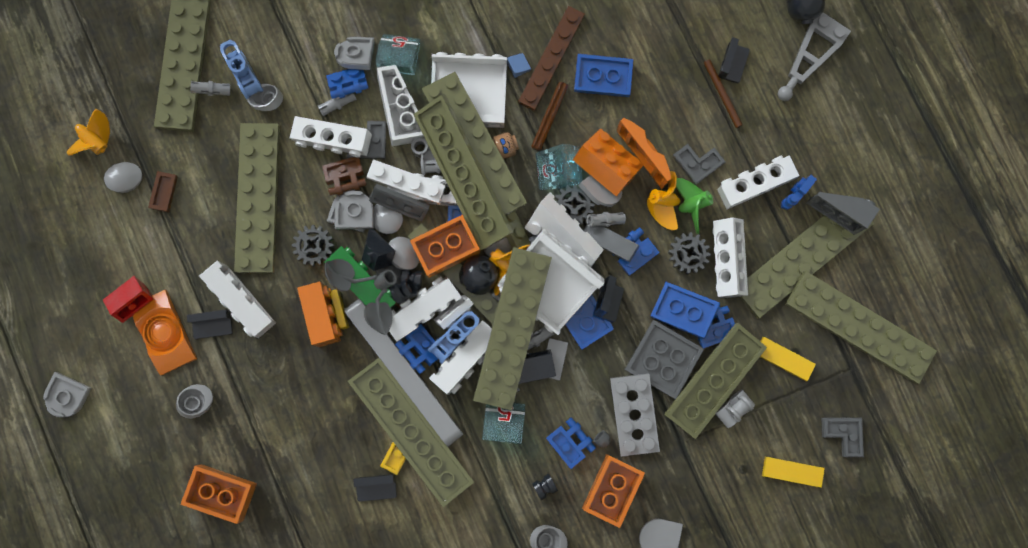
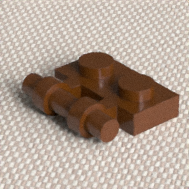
[322,157,367,196]

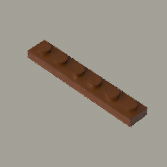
[518,6,585,111]

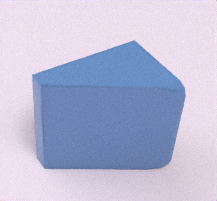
[507,53,531,78]

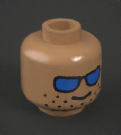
[493,132,519,159]

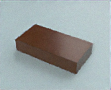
[148,171,178,213]

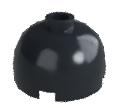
[787,0,825,24]
[459,255,499,295]

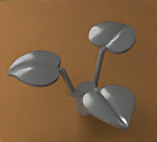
[325,259,403,335]

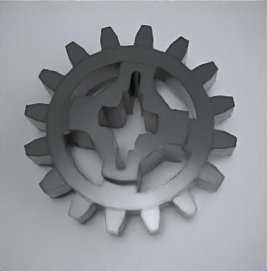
[555,184,595,225]
[292,225,335,267]
[668,232,711,274]

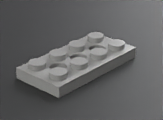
[610,373,660,456]

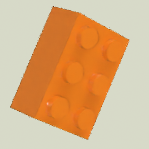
[573,128,644,197]
[410,215,480,278]
[297,282,343,347]
[582,455,645,528]
[180,464,257,524]

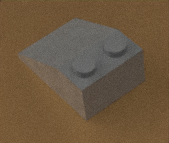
[806,192,880,235]

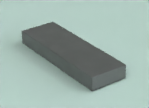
[369,184,430,222]
[583,225,639,263]

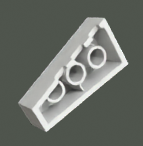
[377,65,426,147]
[525,192,604,267]
[199,261,276,338]
[389,276,462,341]
[429,320,492,395]

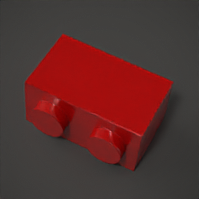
[103,276,153,323]

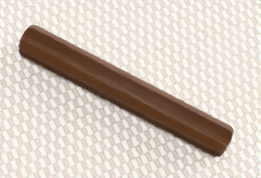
[531,82,568,151]

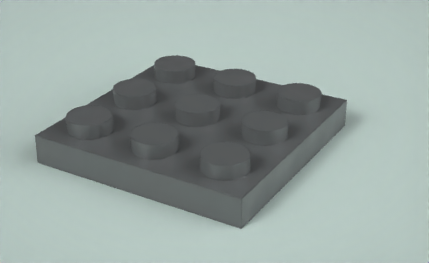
[624,320,704,399]

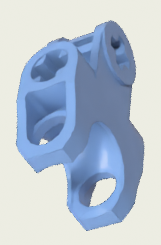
[220,40,264,99]
[428,311,479,364]

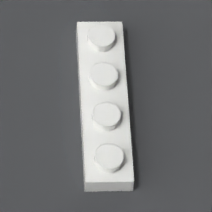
[367,159,446,204]

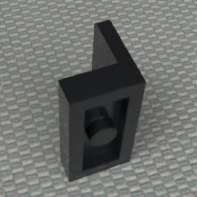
[718,37,750,84]
[593,275,624,323]
[187,310,233,339]
[519,349,556,384]
[353,474,397,502]

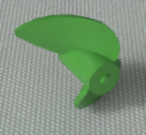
[676,178,713,234]

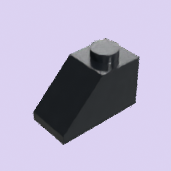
[361,228,396,271]

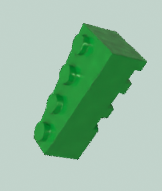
[324,246,396,308]

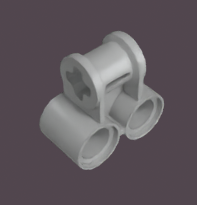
[411,138,441,175]
[716,390,755,428]

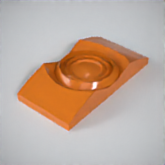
[616,118,671,189]
[132,290,197,376]

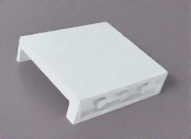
[431,52,507,128]
[498,229,604,335]

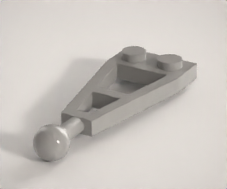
[778,13,851,101]

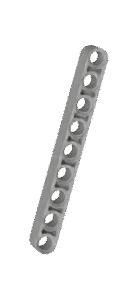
[344,299,463,447]

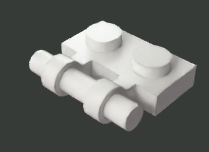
[433,295,473,329]

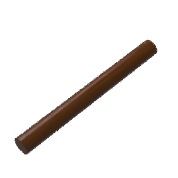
[704,59,742,128]

